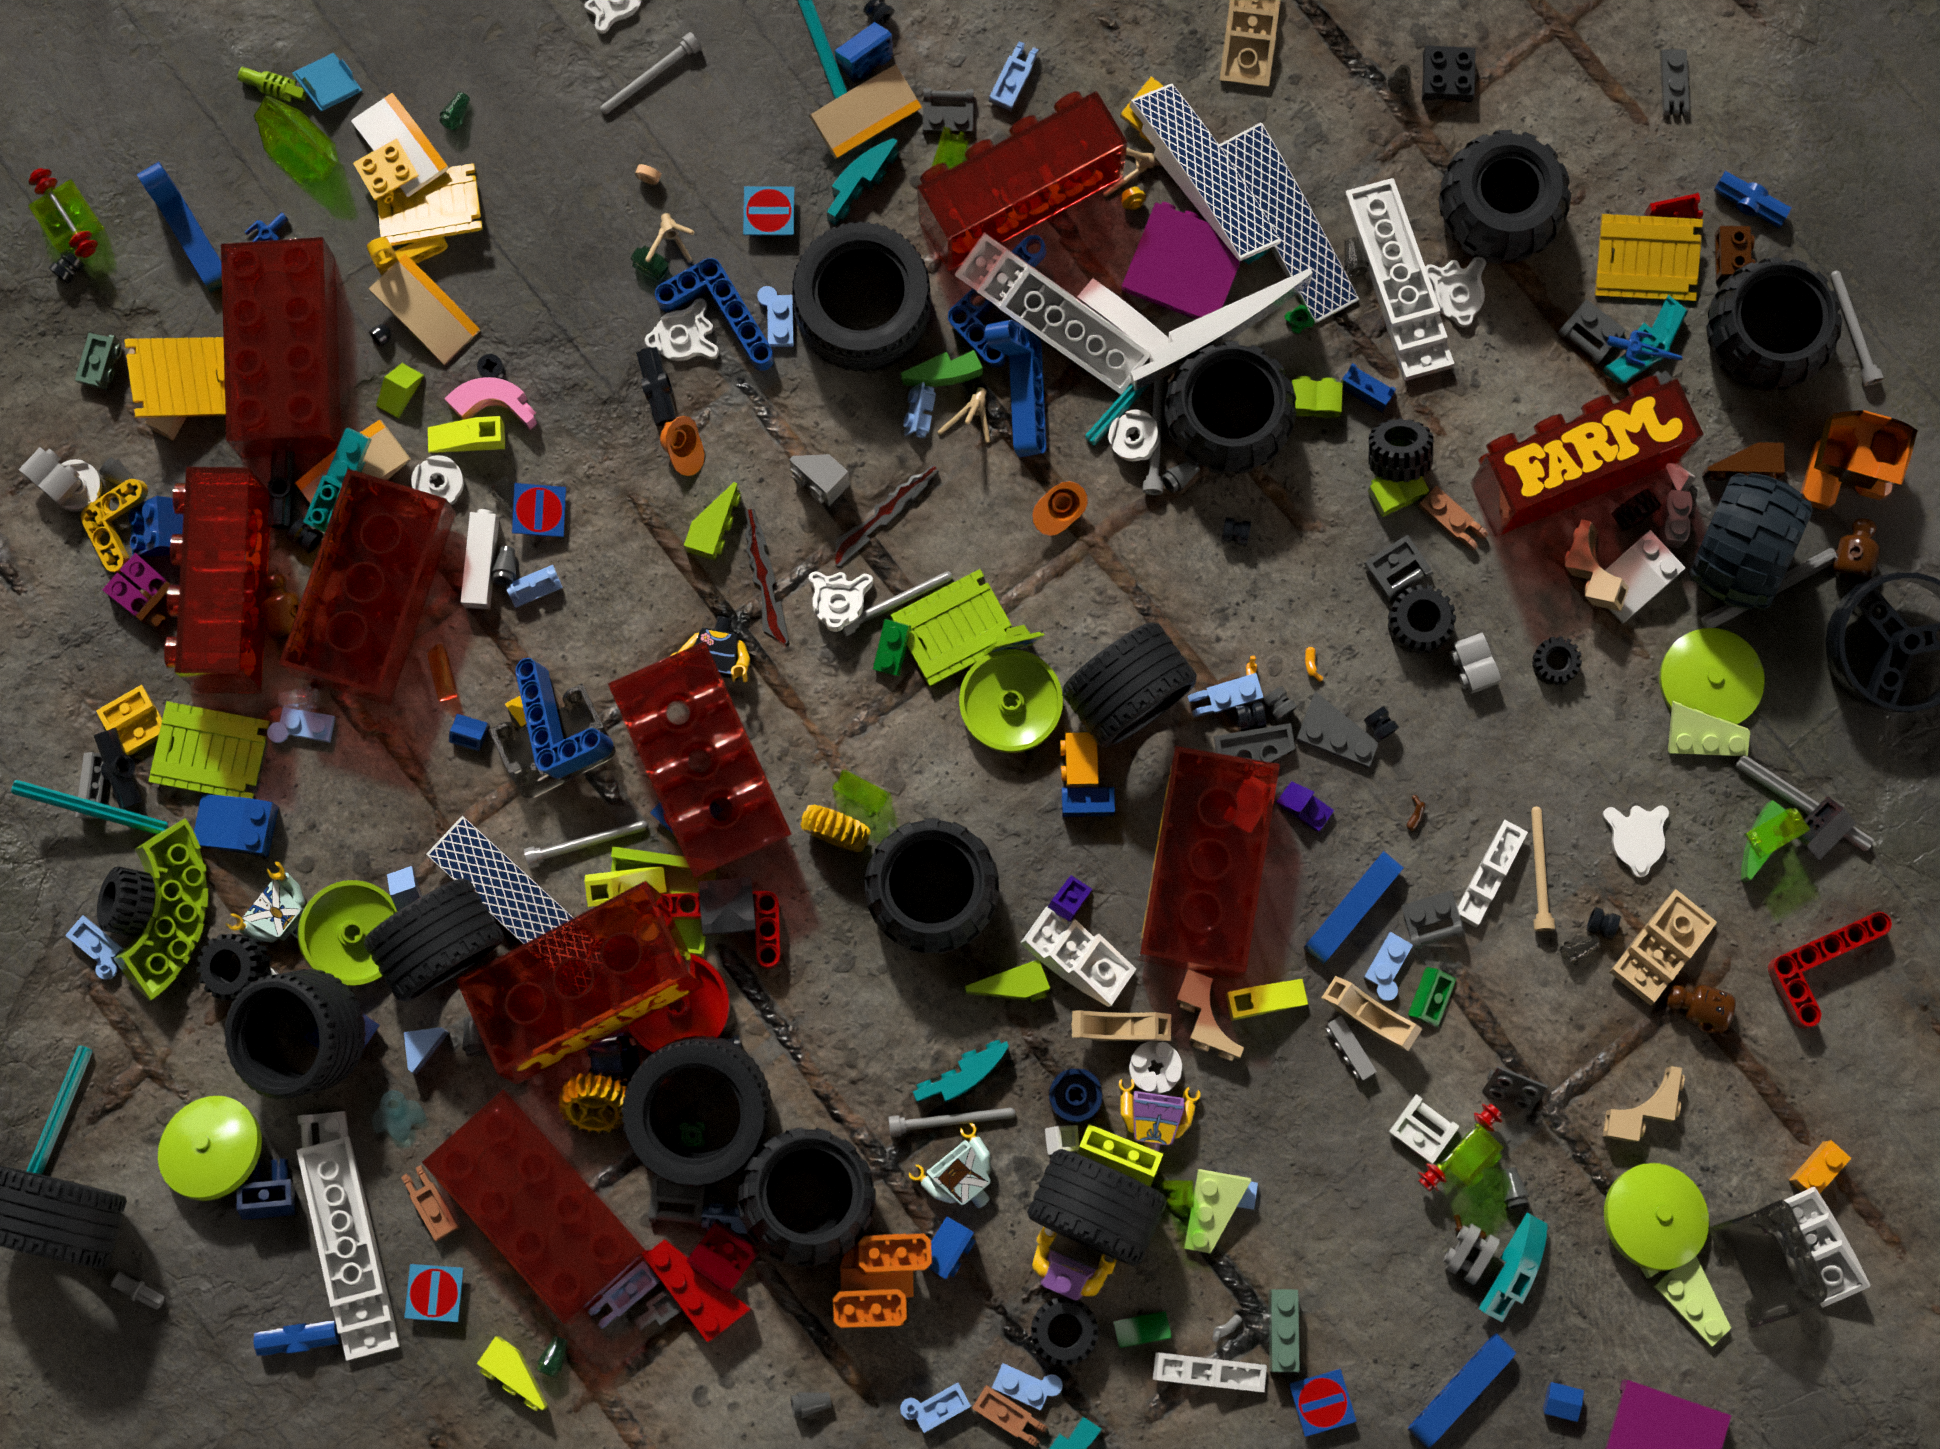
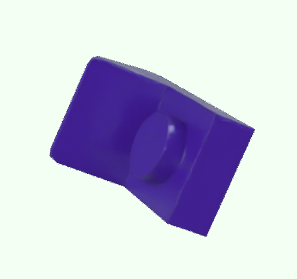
[1276,781,1334,833]
[1048,875,1092,922]

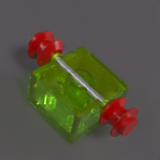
[28,168,105,258]
[1418,1104,1504,1192]

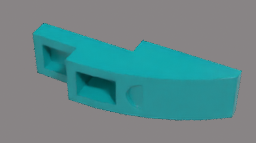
[827,138,899,225]
[303,428,372,533]
[913,1039,1009,1103]
[1479,1212,1548,1322]

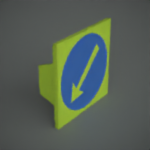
[984,625,1045,656]

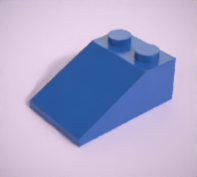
[194,794,279,858]

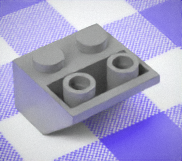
[789,454,850,506]

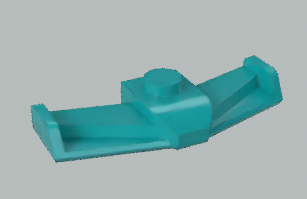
[1603,295,1688,384]

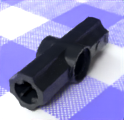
[636,347,677,426]
[267,449,296,529]
[93,728,143,809]

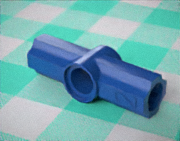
[1713,171,1791,228]
[253,1321,339,1356]

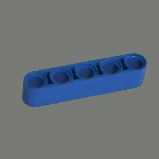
[1303,851,1404,964]
[1407,1333,1516,1449]

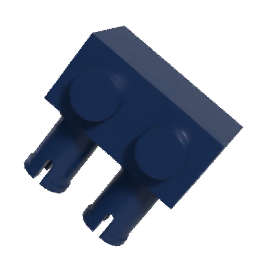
[237,1159,296,1220]

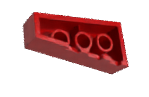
[643,1239,752,1342]

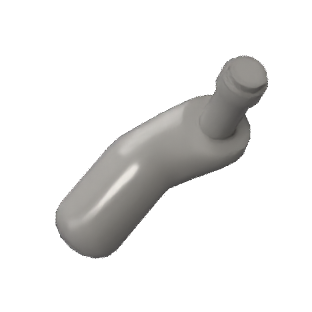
[1212,1315,1242,1342]

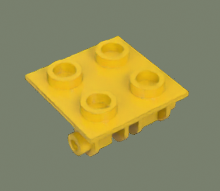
[353,138,419,203]

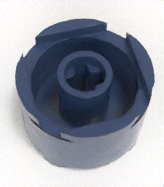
[586,1032,640,1086]
[1049,1068,1102,1124]

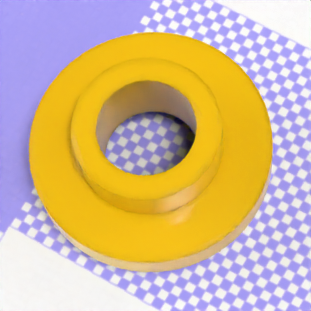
[1121,187,1146,210]

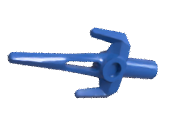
[231,212,289,269]
[1607,330,1683,366]

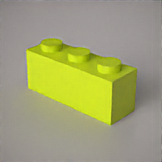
[1077,1124,1163,1187]

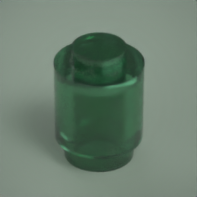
[631,245,670,281]

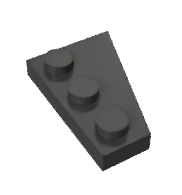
[1296,691,1379,768]
[1213,723,1295,788]

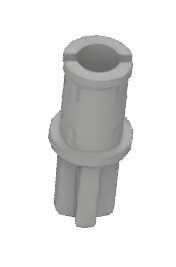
[111,1272,165,1309]

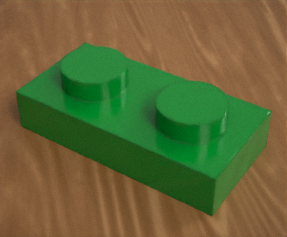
[873,619,911,676]

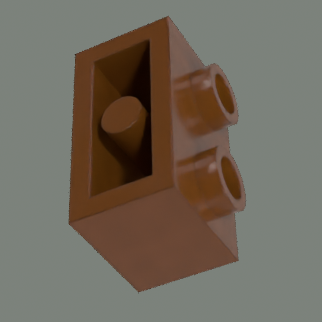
[1714,226,1755,282]

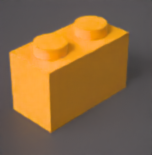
[1060,732,1098,788]
[1788,1140,1851,1194]

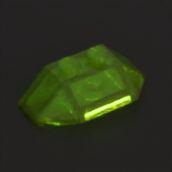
[254,96,339,184]

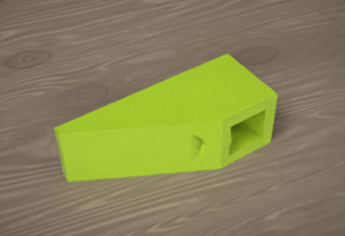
[684,482,742,560]

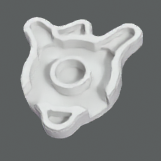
[585,0,642,34]
[1425,257,1486,328]
[645,298,719,361]
[809,571,873,632]
[1602,806,1669,878]

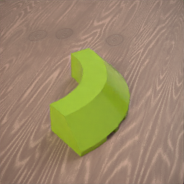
[114,818,208,1001]

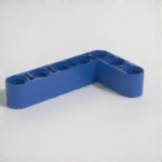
[137,162,231,293]
[948,235,1047,368]
[655,258,774,371]
[985,320,1046,457]
[516,658,613,778]

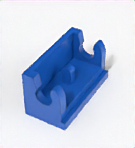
[1341,363,1396,413]
[1061,787,1115,817]

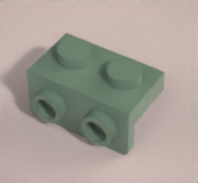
[75,333,122,390]

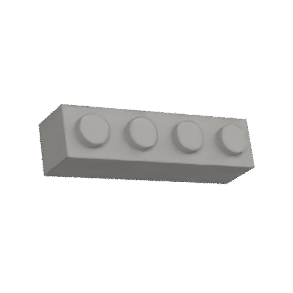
[75,752,104,820]
[1325,1016,1377,1081]

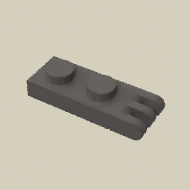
[1660,49,1689,115]

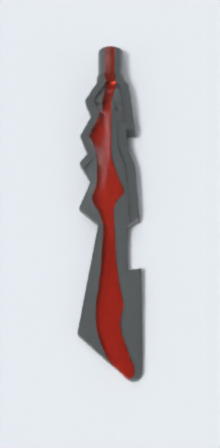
[835,464,939,567]
[745,509,789,644]

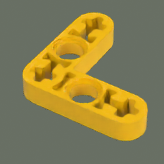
[366,237,448,276]
[81,479,148,573]

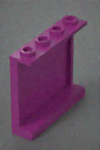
[1121,202,1241,320]
[1605,1379,1732,1449]

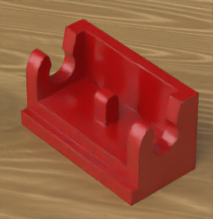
[1644,193,1703,219]

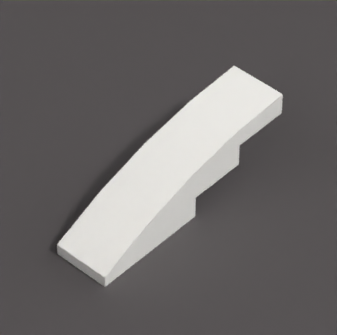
[1077,279,1169,352]
[1458,820,1528,928]
[1153,1352,1267,1392]

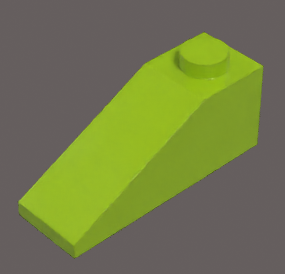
[965,959,1050,1002]

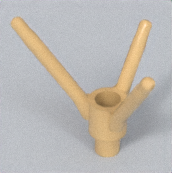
[1103,143,1162,197]
[645,213,694,263]
[938,387,990,443]

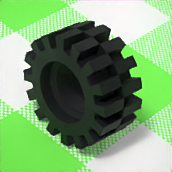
[1611,488,1662,531]
[1532,636,1582,686]

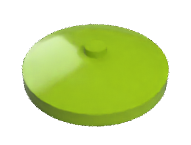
[1659,628,1764,725]
[959,649,1063,753]
[298,880,397,986]
[158,1096,262,1201]
[1604,1163,1709,1271]

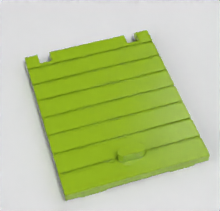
[890,569,1012,687]
[148,701,270,799]

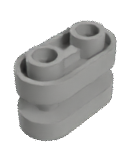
[1443,1223,1500,1285]

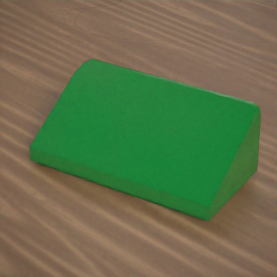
[1408,967,1456,1027]
[1113,1311,1172,1348]

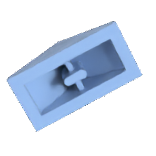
[387,866,422,912]
[404,1027,449,1075]

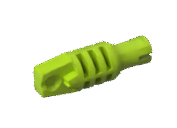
[237,67,307,102]

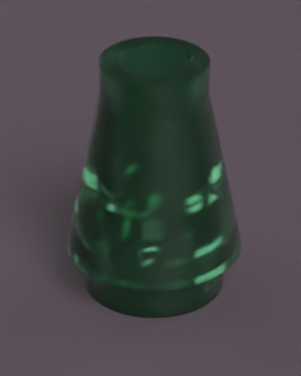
[439,92,470,130]
[536,1335,568,1378]

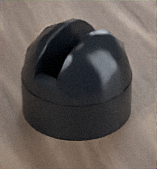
[369,324,391,347]

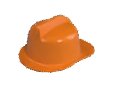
[660,416,705,476]
[1032,481,1088,536]

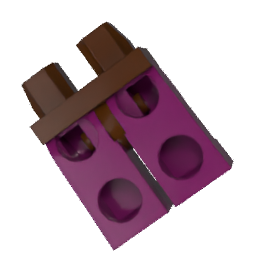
[102,553,184,630]

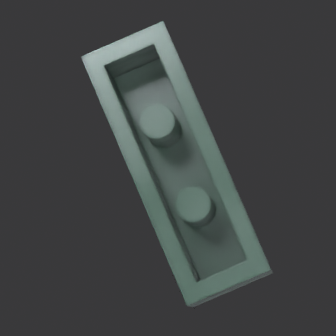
[1268,1289,1299,1372]

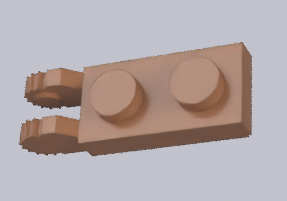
[1418,486,1488,550]
[401,1165,460,1242]
[972,1385,1049,1447]

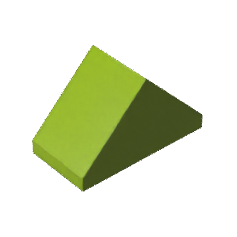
[376,363,424,419]

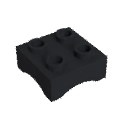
[1422,45,1476,103]
[698,876,756,936]

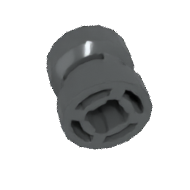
[1262,686,1298,722]

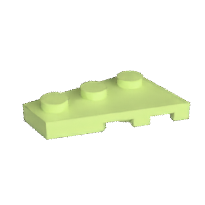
[1668,700,1750,756]
[1184,1169,1251,1253]
[1653,1256,1731,1347]

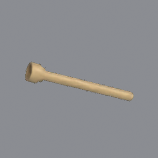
[1531,806,1555,931]

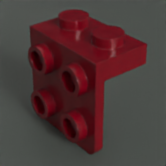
[687,1219,760,1293]

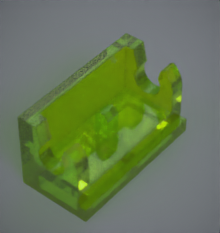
[930,126,968,188]
[832,770,891,817]
[1744,808,1811,859]
[1161,1180,1194,1209]

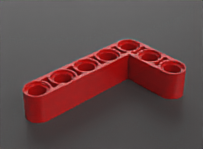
[649,891,780,970]
[1768,912,1892,1029]

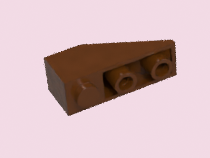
[1702,442,1785,481]

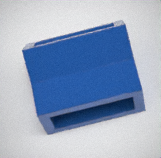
[449,714,490,751]
[1543,1382,1584,1422]

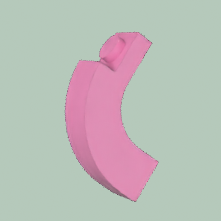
[444,377,537,430]

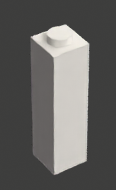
[461,509,499,610]

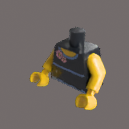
[669,616,750,682]

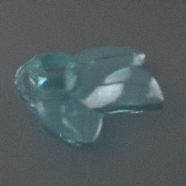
[372,1090,426,1142]

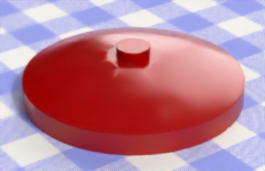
[623,952,730,1053]

